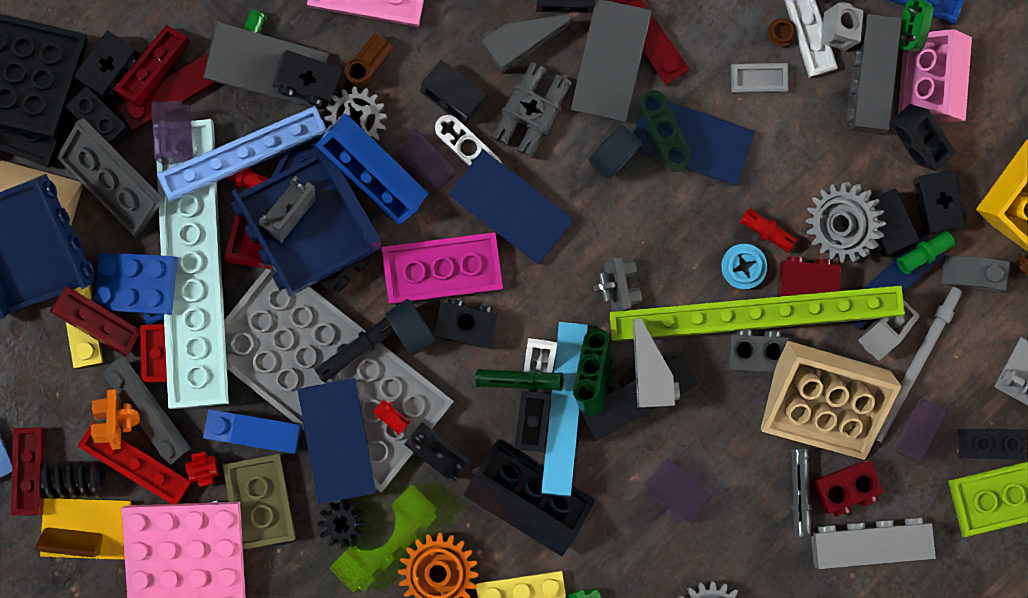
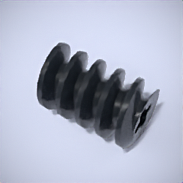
[41,461,105,498]

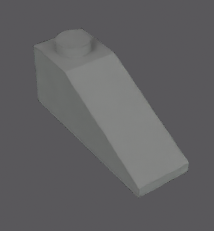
[633,318,680,408]

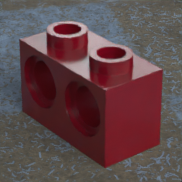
[812,460,884,517]

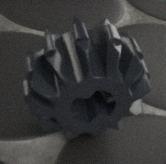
[317,499,368,549]

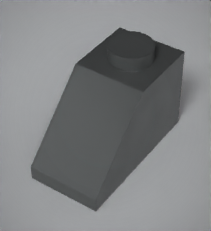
[940,256,1010,293]

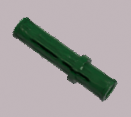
[475,369,564,392]

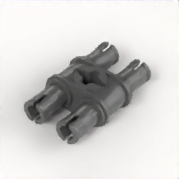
[491,62,572,159]

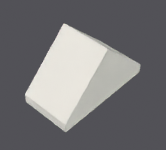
[524,338,557,373]

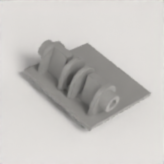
[994,337,1028,406]

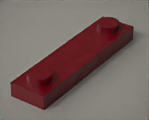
[606,0,690,87]
[118,53,217,132]

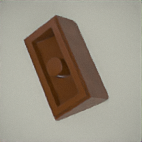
[35,527,103,558]

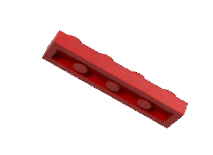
[77,422,192,504]

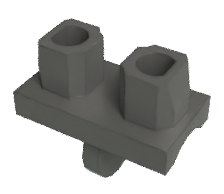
[592,257,642,312]

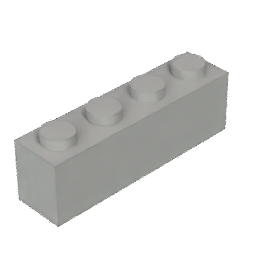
[811,517,936,569]

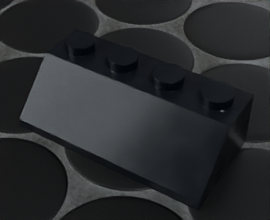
[463,439,596,557]

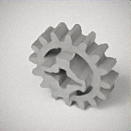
[325,87,387,141]

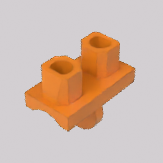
[91,389,140,450]

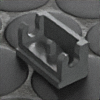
[257,176,316,243]

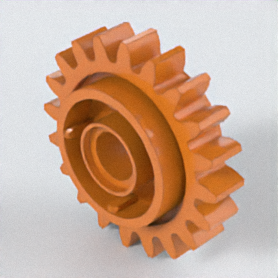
[398,532,479,598]

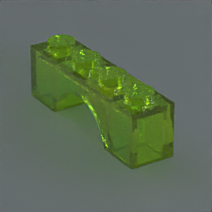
[329,484,437,593]

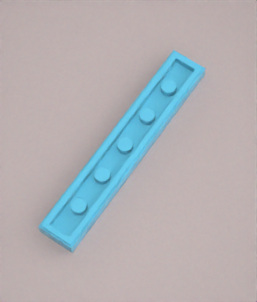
[541,322,588,497]

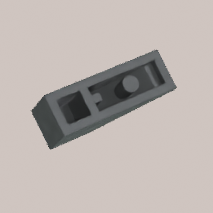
[481,14,571,74]

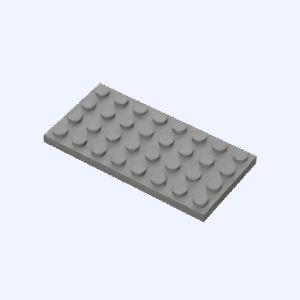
[224,269,454,493]

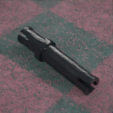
[314,317,395,383]

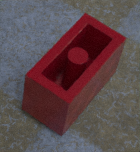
[777,256,841,297]

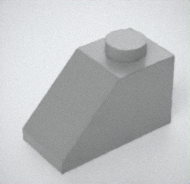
[858,300,920,361]

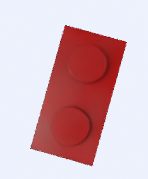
[140,324,167,383]

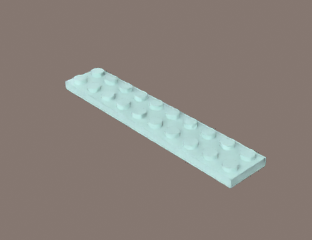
[155,119,229,409]

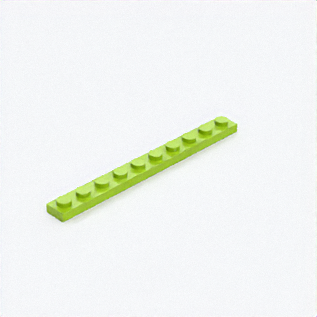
[610,286,905,342]

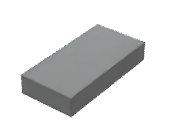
[730,63,789,94]

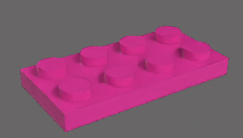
[382,232,503,305]

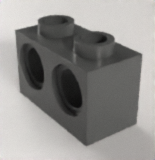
[727,330,790,373]

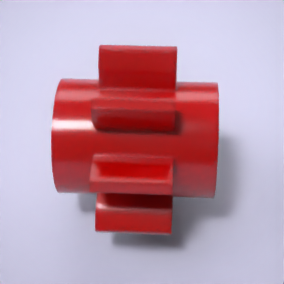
[186,451,220,488]

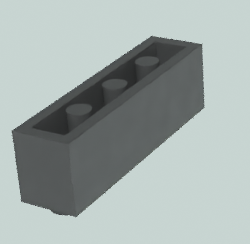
[846,14,902,135]

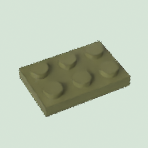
[223,454,296,550]

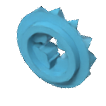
[721,244,767,290]

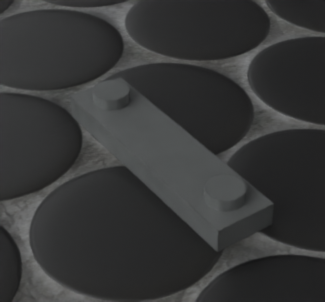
[103,356,191,466]

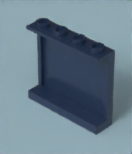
[231,147,382,297]
[0,174,95,319]

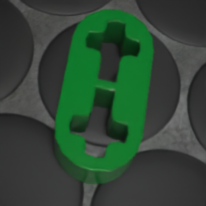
[899,0,934,53]

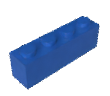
[315,113,428,225]

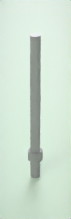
[875,287,963,443]

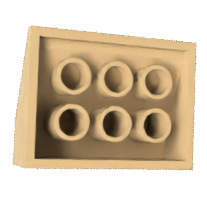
[761,341,902,460]

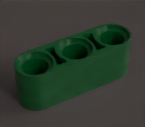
[573,328,614,416]

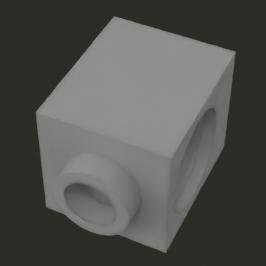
[821,2,863,51]

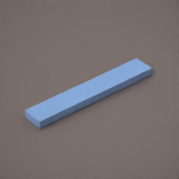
[157,106,327,202]

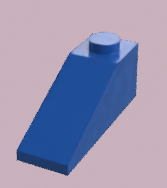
[203,409,302,454]

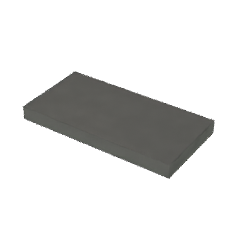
[571,0,652,123]
[203,22,329,108]
[57,118,164,237]

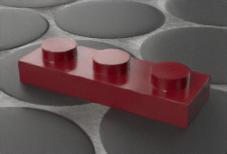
[114,24,191,107]
[50,286,140,356]
[11,427,45,516]

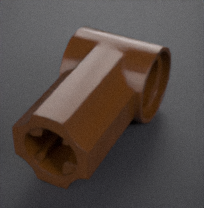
[345,33,394,90]

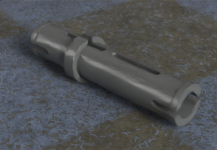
[790,449,814,537]

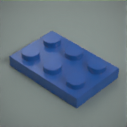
[94,253,178,315]

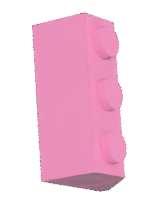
[898,29,972,123]

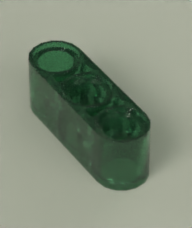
[638,90,690,172]

